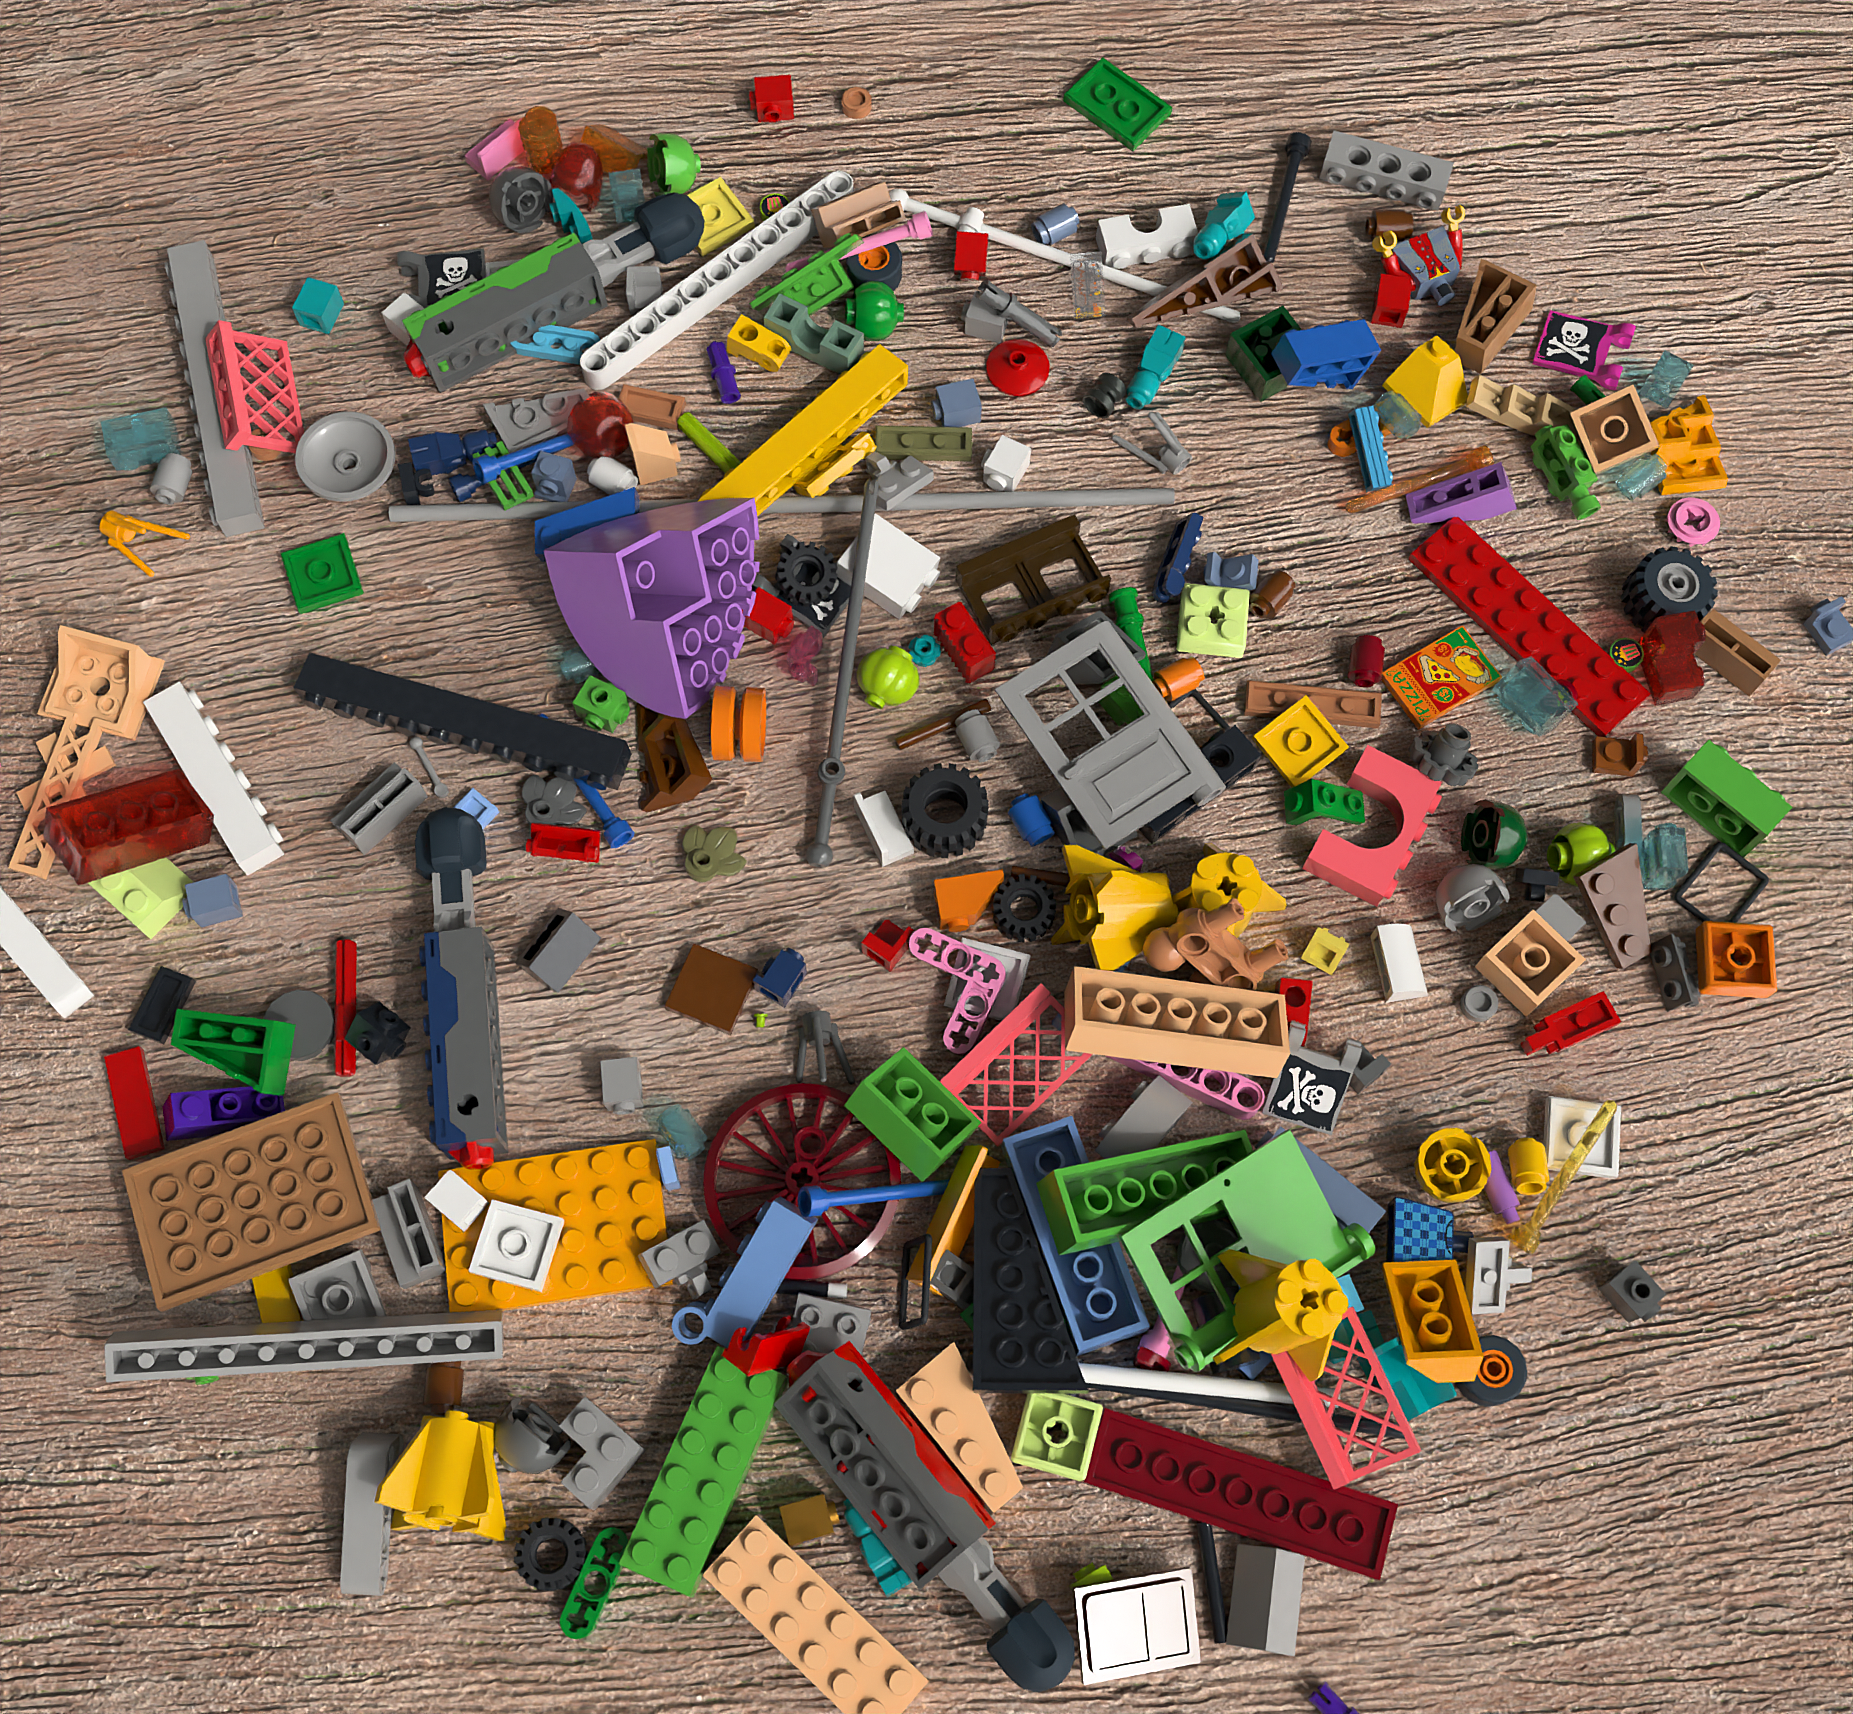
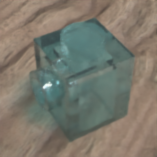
[609,169,645,223]
[1639,350,1694,409]

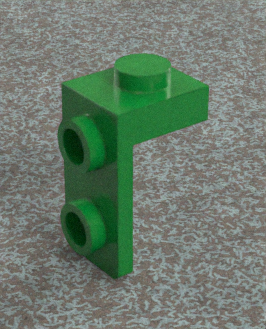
[1284,779,1365,826]

